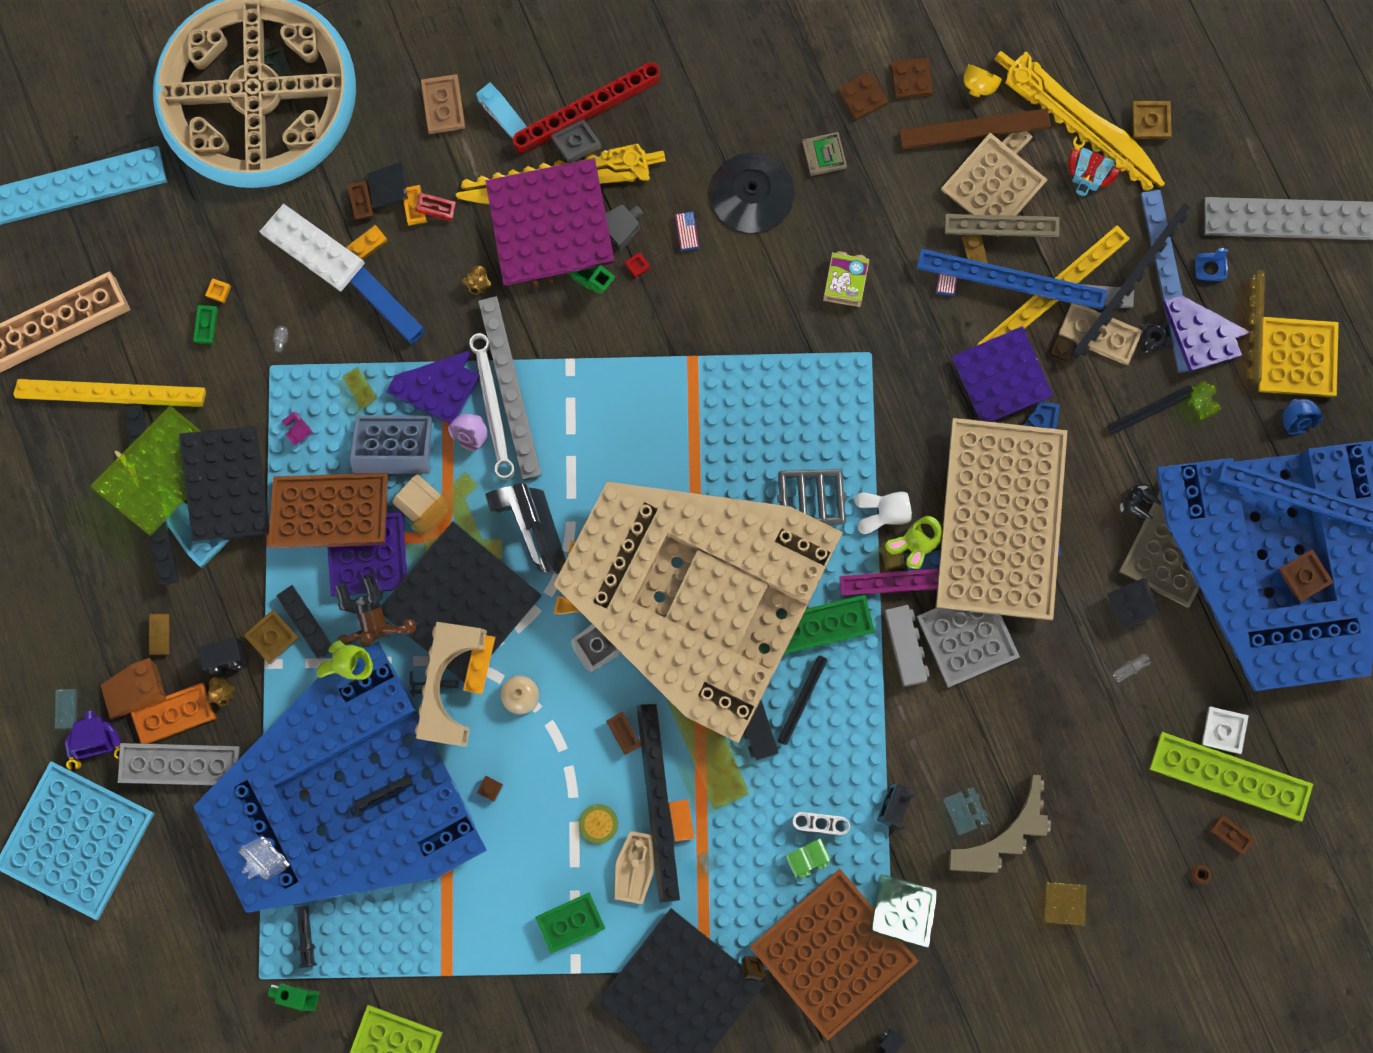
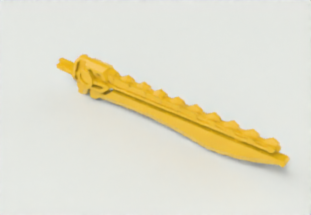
[994,51,1165,191]
[456,144,666,204]

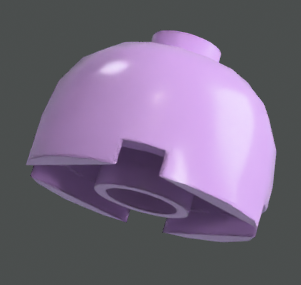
[448,413,487,451]

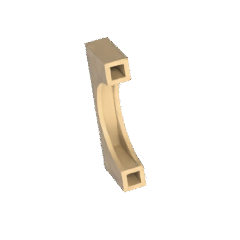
[415,622,487,747]

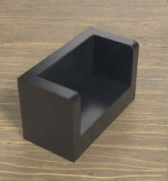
[877,783,917,830]

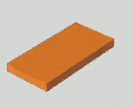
[131,682,216,744]

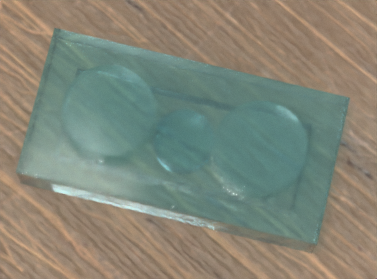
[55,689,77,729]

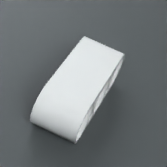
[792,812,850,836]

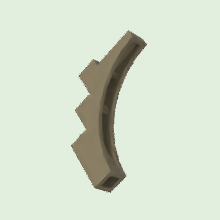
[948,775,1051,873]

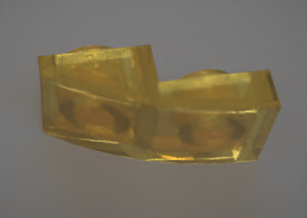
[342,367,378,409]

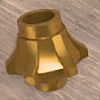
[462,266,491,295]
[206,676,236,706]

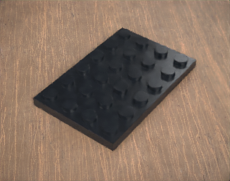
[179,426,270,544]

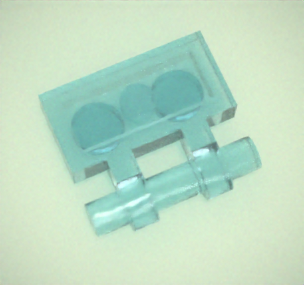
[943,787,989,836]

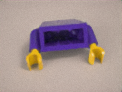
[65,711,121,770]

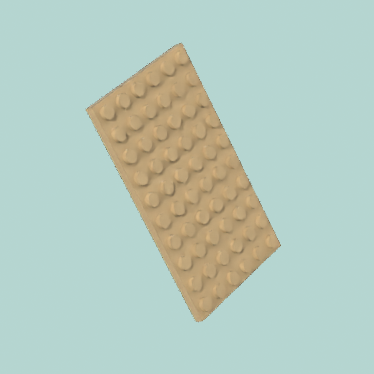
[936,418,1067,620]

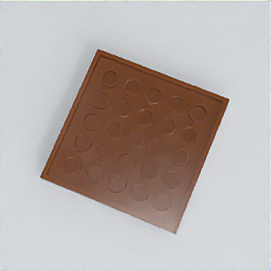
[750,869,919,1040]

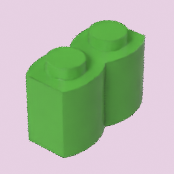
[785,838,831,879]

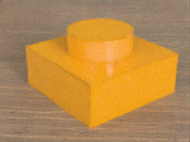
[205,278,231,303]

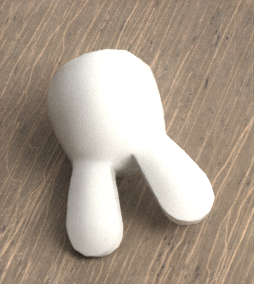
[854,492,912,534]

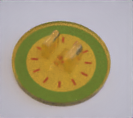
[579,804,618,844]

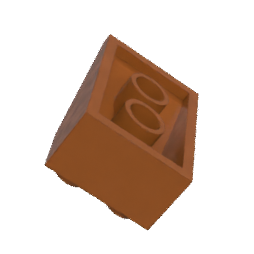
[101,658,166,720]

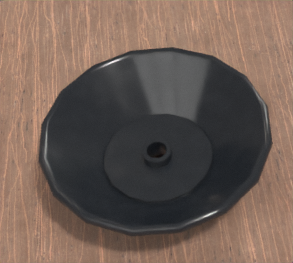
[709,152,795,234]

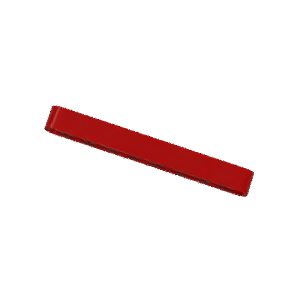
[513,62,660,154]

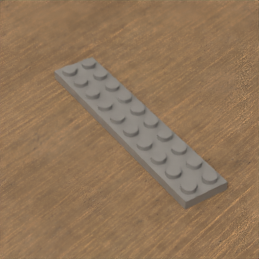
[1204,197,1373,240]

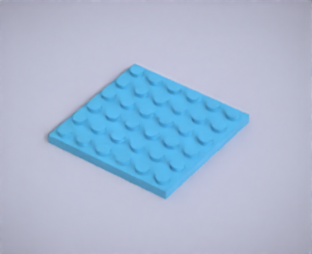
[0,761,155,920]

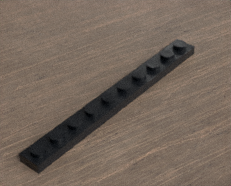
[1071,203,1190,359]
[123,404,180,586]
[636,704,680,903]

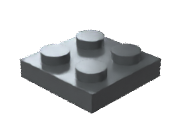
[551,119,602,163]

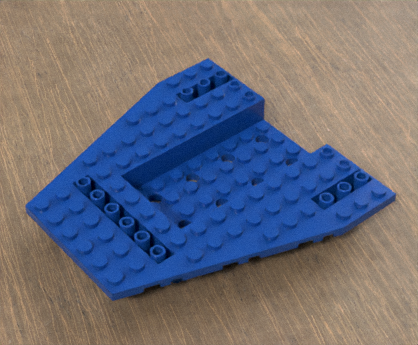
[1156,441,1373,691]
[193,642,488,913]

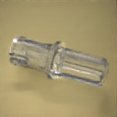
[1113,653,1151,682]

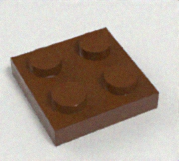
[891,58,933,99]
[838,71,888,121]
[1278,549,1334,603]

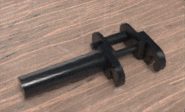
[409,671,459,696]

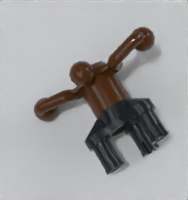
[334,572,417,647]

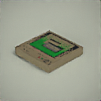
[802,132,847,176]

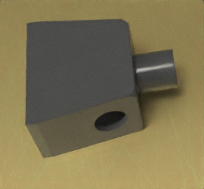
[606,205,644,251]

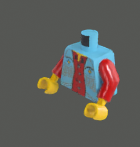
[1068,136,1128,196]

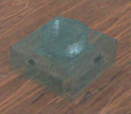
[697,847,724,874]

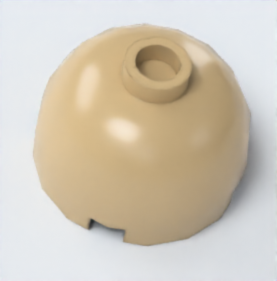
[500,676,539,715]

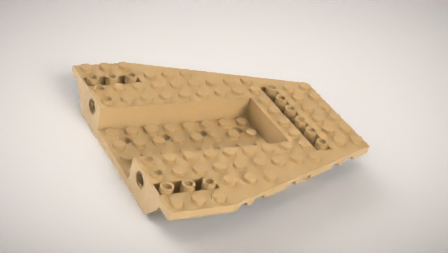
[554,482,843,743]

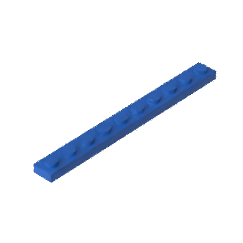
[917,249,1107,310]
[1217,461,1373,529]

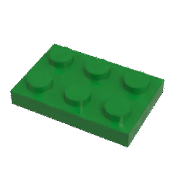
[535,892,606,954]

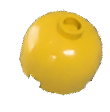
[963,64,1002,98]

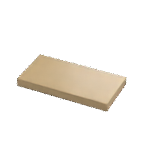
[1058,304,1143,366]

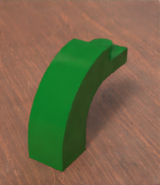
[568,265,615,294]

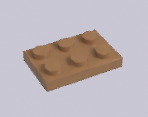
[421,74,466,134]

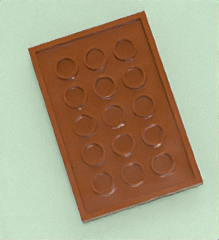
[268,473,389,549]

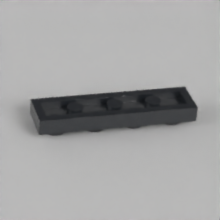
[276,585,332,659]

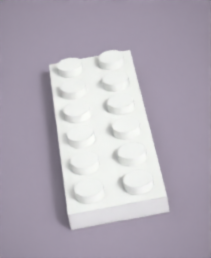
[259,204,365,291]

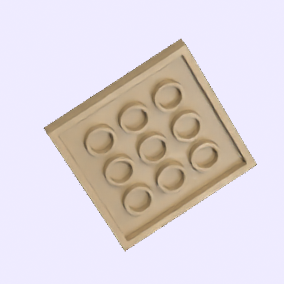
[941,133,1048,237]
[665,550,769,653]

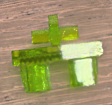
[1188,381,1221,420]

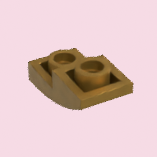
[149,613,170,655]

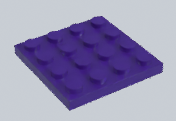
[952,326,1053,422]
[327,512,408,596]

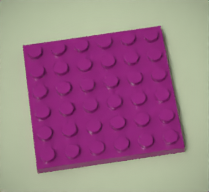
[485,158,615,286]

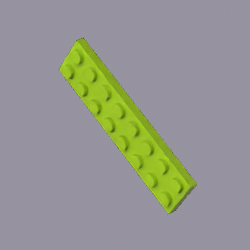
[1149,732,1313,822]

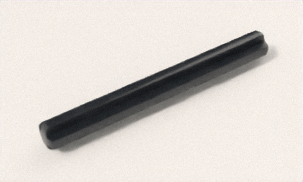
[1107,385,1194,434]
[778,655,827,745]

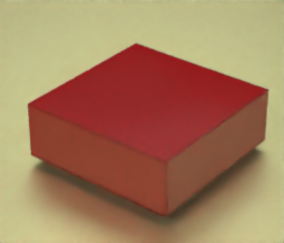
[624,252,651,279]

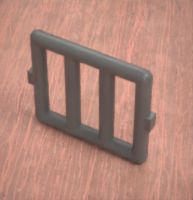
[777,469,847,525]

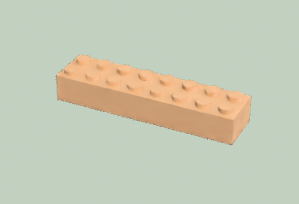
[0,271,130,372]

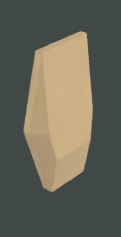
[615,831,655,905]

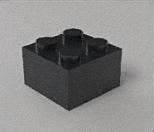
[1107,578,1162,630]
[197,637,249,676]

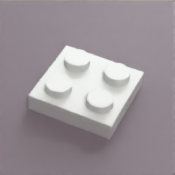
[1201,707,1249,754]

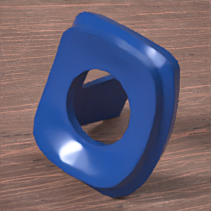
[1195,248,1228,281]

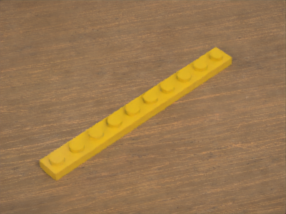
[977,225,1130,345]
[14,379,206,407]

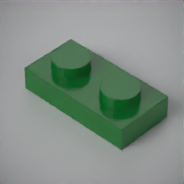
[193,305,218,344]

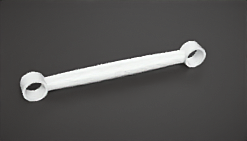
[470,333,515,480]

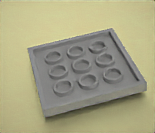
[916,608,1020,688]

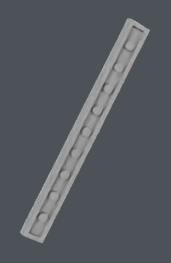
[479,296,542,481]

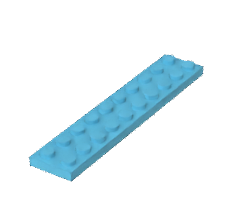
[0,146,167,225]

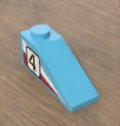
[476,82,527,139]

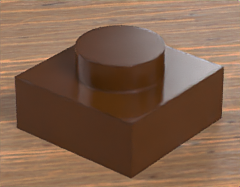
[477,776,503,802]

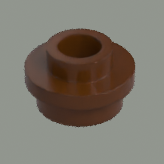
[1191,865,1211,885]

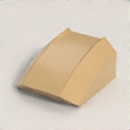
[392,474,449,531]

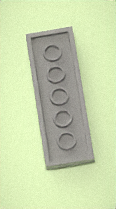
[118,743,240,785]

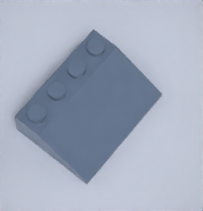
[350,416,432,474]

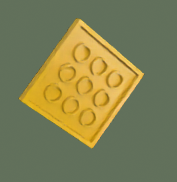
[1258,317,1338,398]

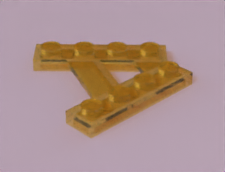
[411,472,502,559]

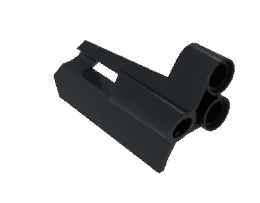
[485,483,566,575]

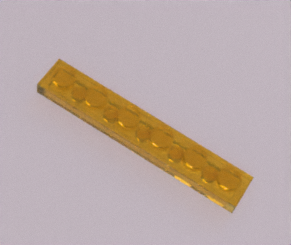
[1247,270,1265,385]

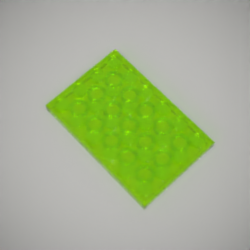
[91,406,201,536]

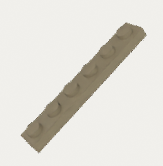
[945,214,1060,237]

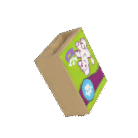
[823,251,869,307]

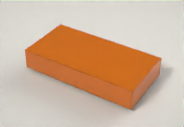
[669,799,695,842]

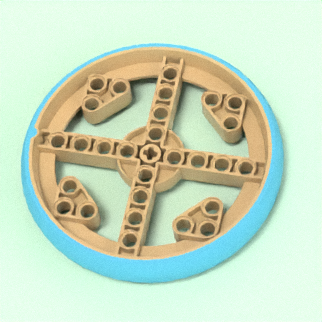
[153,0,356,188]

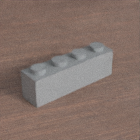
[884,605,929,688]

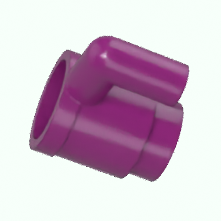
[282,412,313,446]

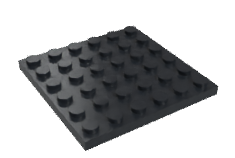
[381,521,542,683]
[596,908,765,1053]

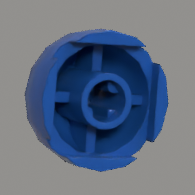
[1282,399,1323,435]

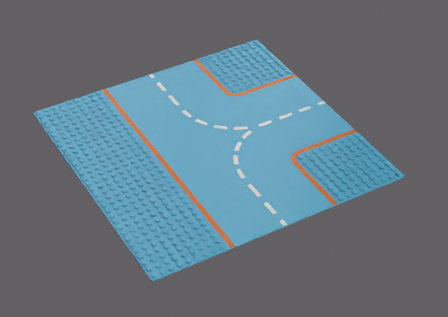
[259,352,892,979]

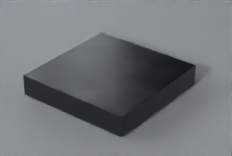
[367,163,408,210]

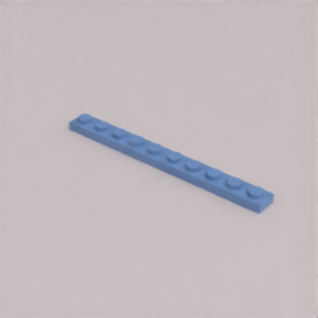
[1141,190,1188,373]

